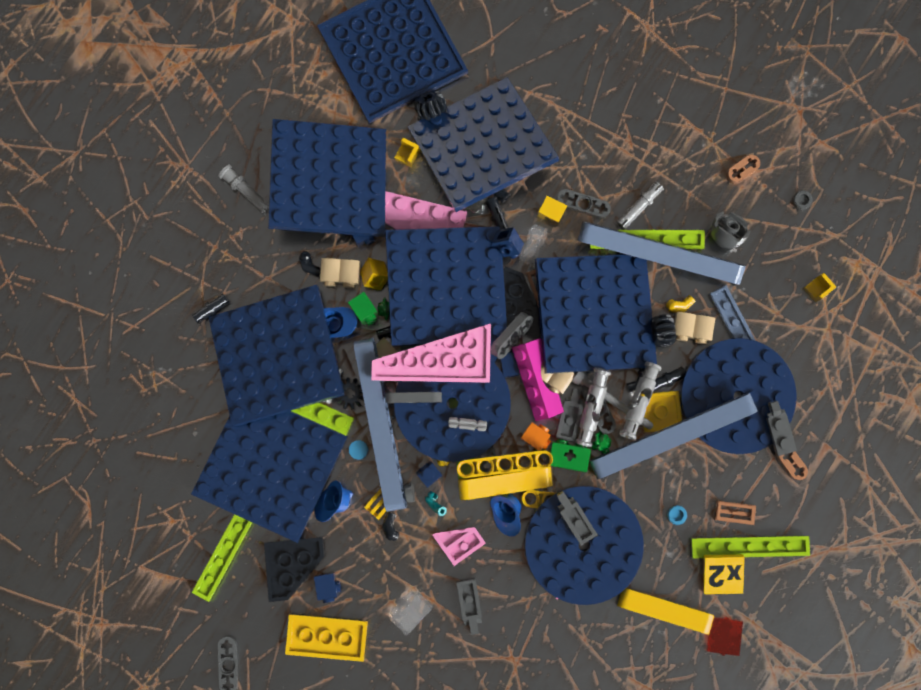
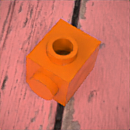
[520,422,551,451]

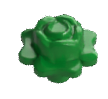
[377,297,390,320]
[592,431,612,454]

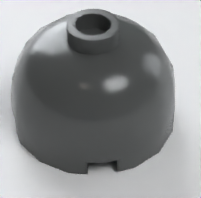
[710,211,751,249]

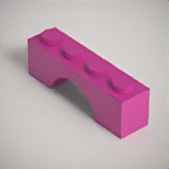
[512,338,564,421]

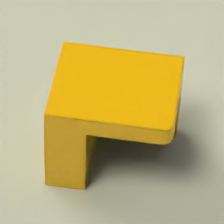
[394,138,420,168]
[537,196,567,222]
[360,257,388,290]
[804,273,836,302]

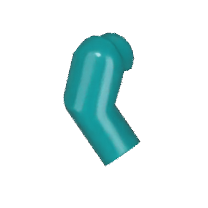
[425,491,447,516]

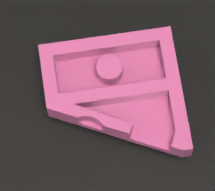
[433,527,486,566]

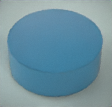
[349,440,369,460]
[667,505,687,525]

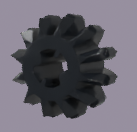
[414,90,447,120]
[651,314,676,347]
[336,377,364,410]

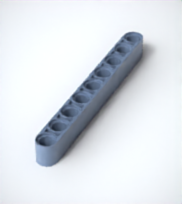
[578,221,746,285]
[354,338,407,512]
[589,393,758,479]

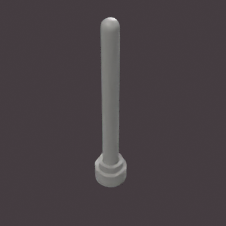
[572,372,653,429]

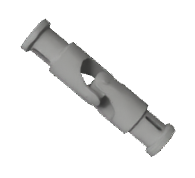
[619,362,662,440]
[575,367,611,447]

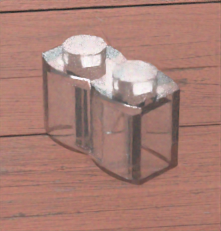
[518,224,547,268]
[390,590,434,636]

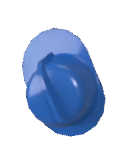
[324,307,357,338]
[314,480,353,522]
[490,493,522,537]

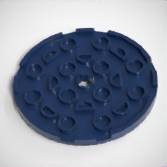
[680,338,797,454]
[394,359,511,462]
[525,486,644,605]

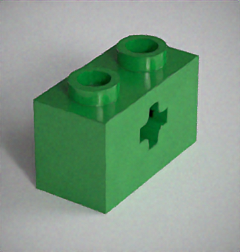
[348,292,379,326]
[548,439,591,473]

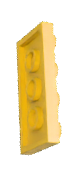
[285,614,368,662]

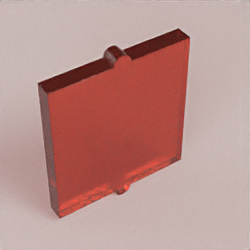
[707,617,743,656]

